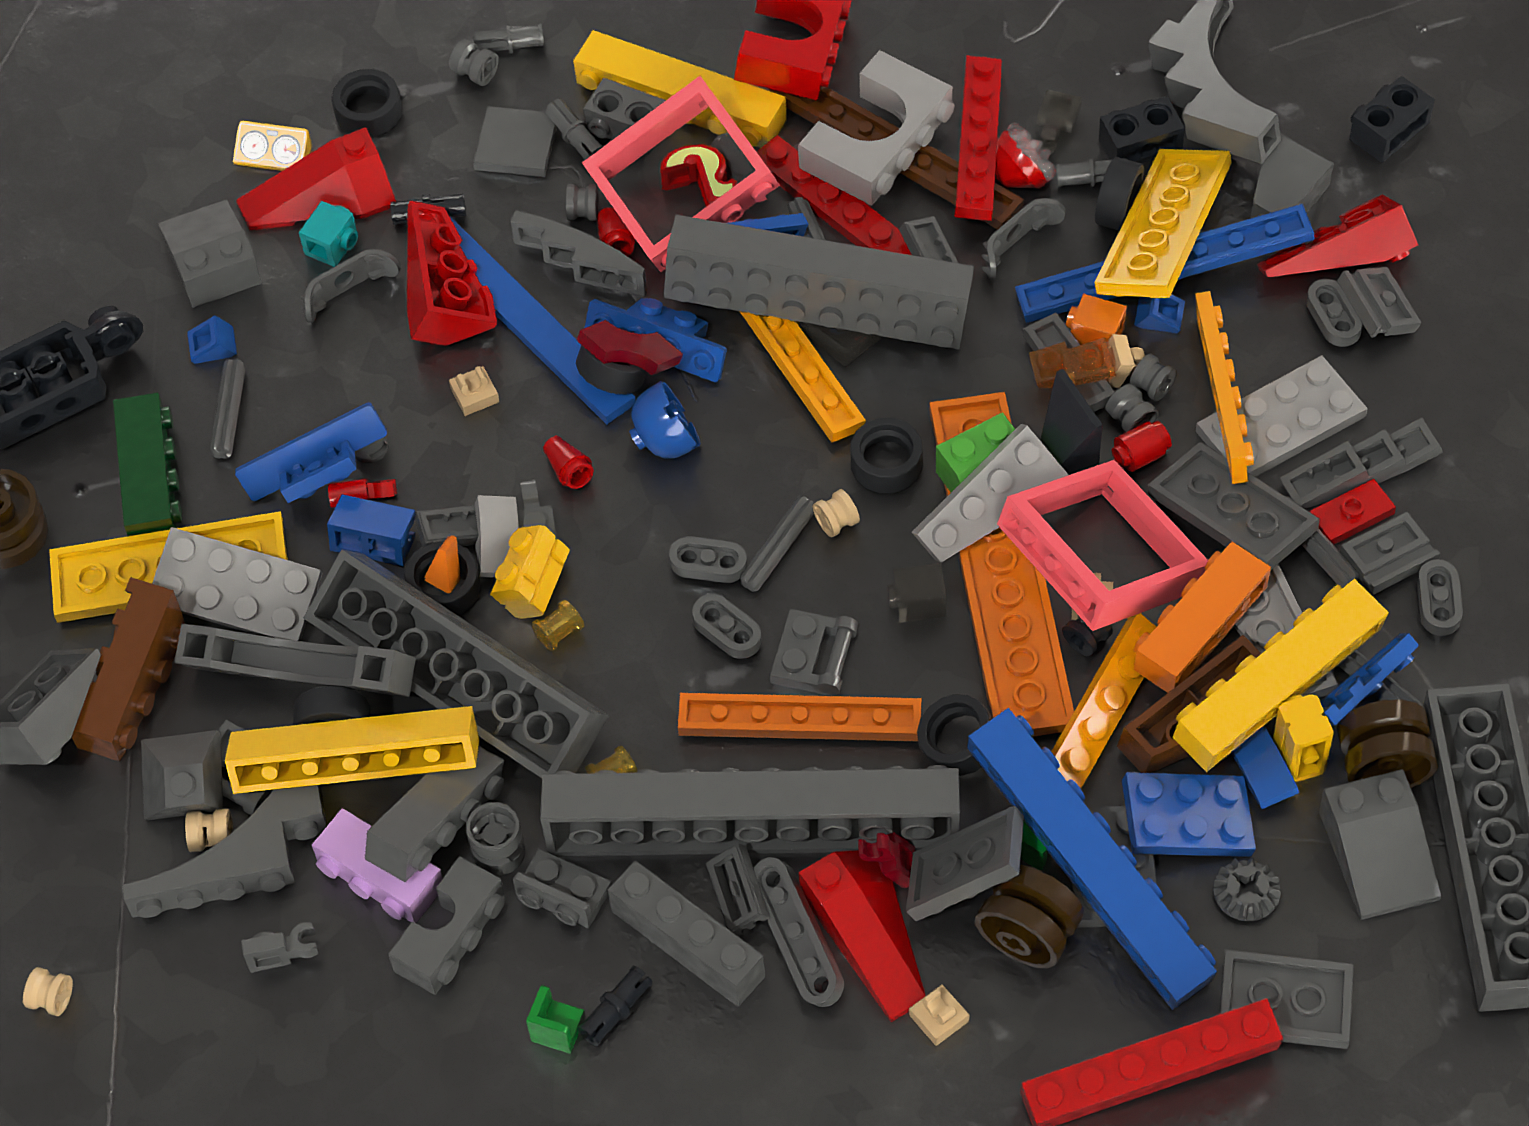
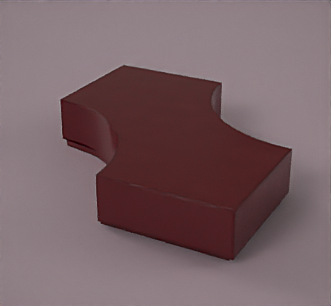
[577,320,683,375]

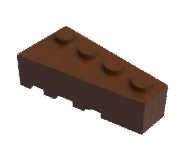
[72,577,186,762]
[1117,635,1277,773]

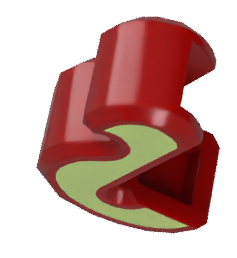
[660,144,738,207]

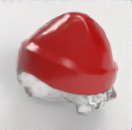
[995,122,1056,189]

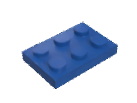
[1122,772,1256,857]

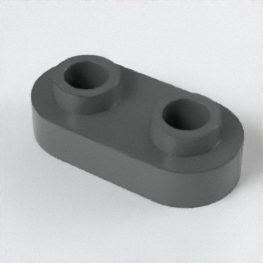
[1306,279,1363,347]
[669,536,747,583]
[1417,559,1463,636]
[692,594,761,659]

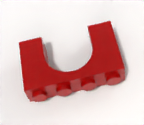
[734,0,852,100]

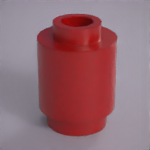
[1111,421,1172,472]

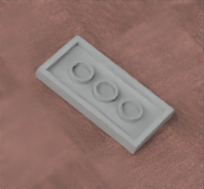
[1196,355,1367,477]
[152,527,323,641]

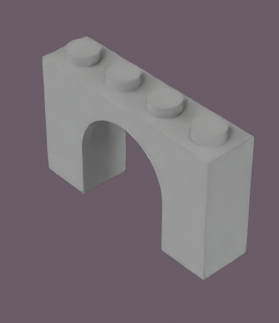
[798,50,954,206]

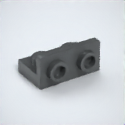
[513,849,612,929]

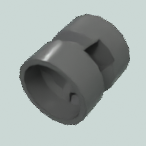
[466,802,525,876]

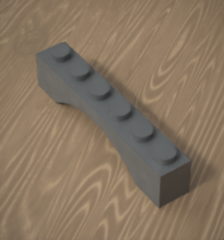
[174,624,416,697]

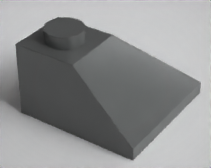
[141,730,223,820]

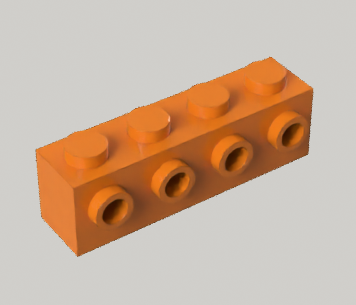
[1133,542,1271,693]

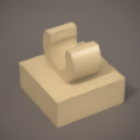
[1098,334,1145,388]
[449,366,499,416]
[909,984,969,1046]

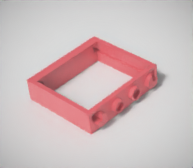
[582,76,780,272]
[997,460,1208,631]

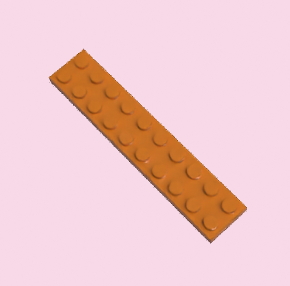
[929,392,1074,737]

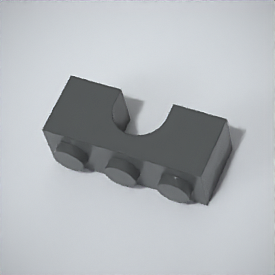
[388,856,505,995]

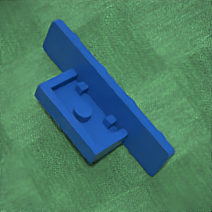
[585,298,727,382]
[235,402,387,503]

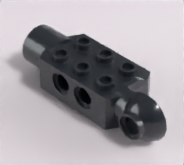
[0,306,143,449]

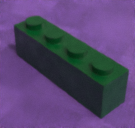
[113,392,183,536]

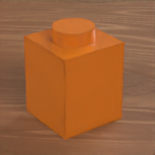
[1066,293,1127,353]

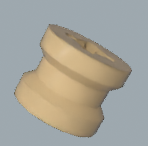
[813,489,860,537]
[23,967,73,1016]

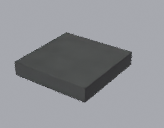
[473,106,557,177]

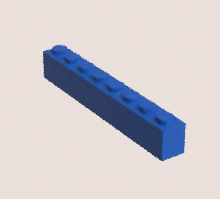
[967,708,1217,1011]

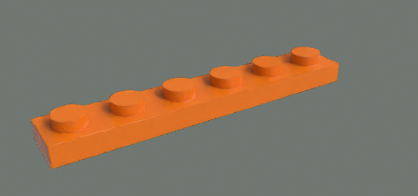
[678,693,922,741]

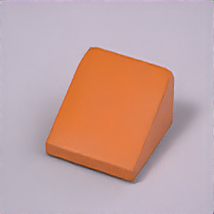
[424,535,460,594]

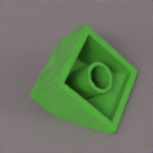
[936,412,1015,492]

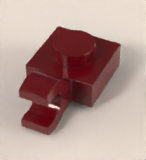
[858,832,916,889]

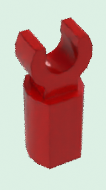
[328,478,398,508]

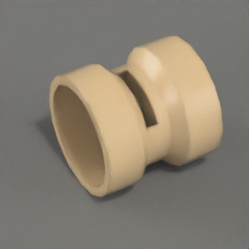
[185,809,233,852]

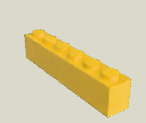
[574,30,787,148]
[1173,579,1389,772]
[225,706,479,794]

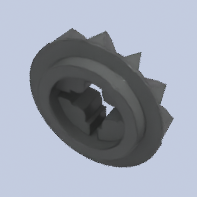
[1213,857,1281,921]

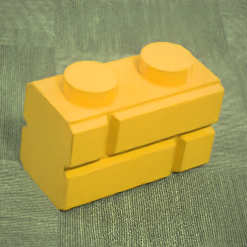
[490,525,570,619]
[1273,694,1334,783]

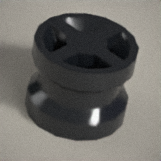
[1062,608,1113,656]

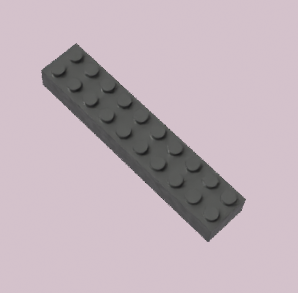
[540,765,960,856]

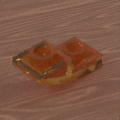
[1029,337,1116,388]

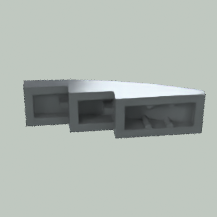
[511,210,647,296]
[1280,417,1443,509]

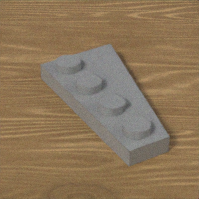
[911,424,1068,562]
[1233,564,1338,698]

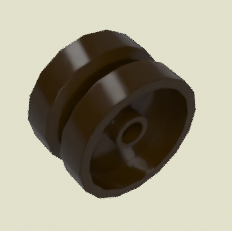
[0,469,49,569]
[1336,699,1438,788]
[975,865,1084,968]

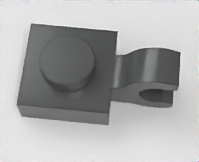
[517,480,557,539]
[241,922,319,973]

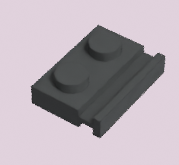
[1337,267,1422,337]
[1340,512,1440,595]

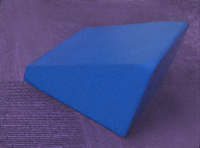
[1134,294,1185,333]
[187,315,237,364]

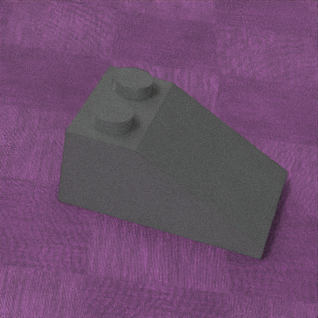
[158,199,262,308]
[0,648,101,765]
[1319,769,1441,920]

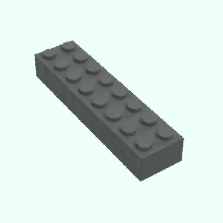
[664,215,974,349]
[303,549,609,778]
[1423,683,1529,1012]

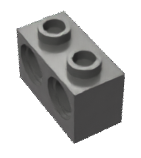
[583,78,666,154]

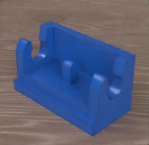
[327,494,416,566]

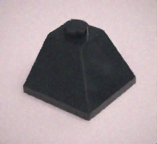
[1041,369,1103,475]

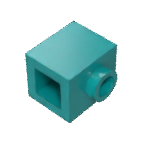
[299,201,358,267]

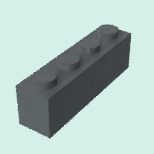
[365,746,504,882]
[608,861,765,1007]

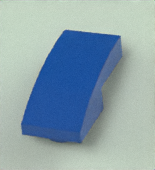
[1231,726,1299,809]

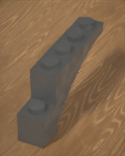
[122,785,327,918]

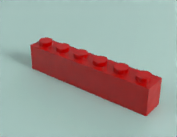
[1020,998,1283,1126]

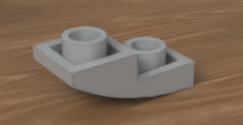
[475,495,518,577]

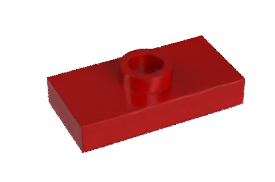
[1309,479,1396,545]

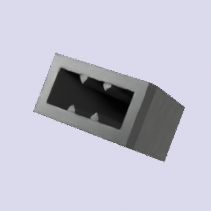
[1251,134,1334,218]

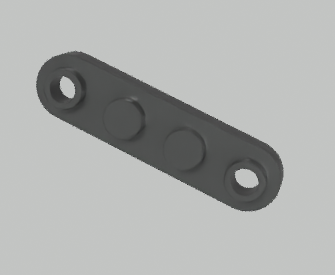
[754,857,844,1007]

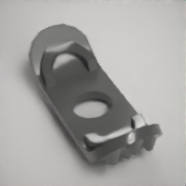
[982,198,1066,280]
[301,249,401,322]

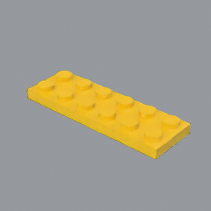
[1094,149,1232,298]
[49,511,288,623]

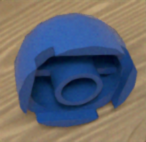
[629,380,701,459]

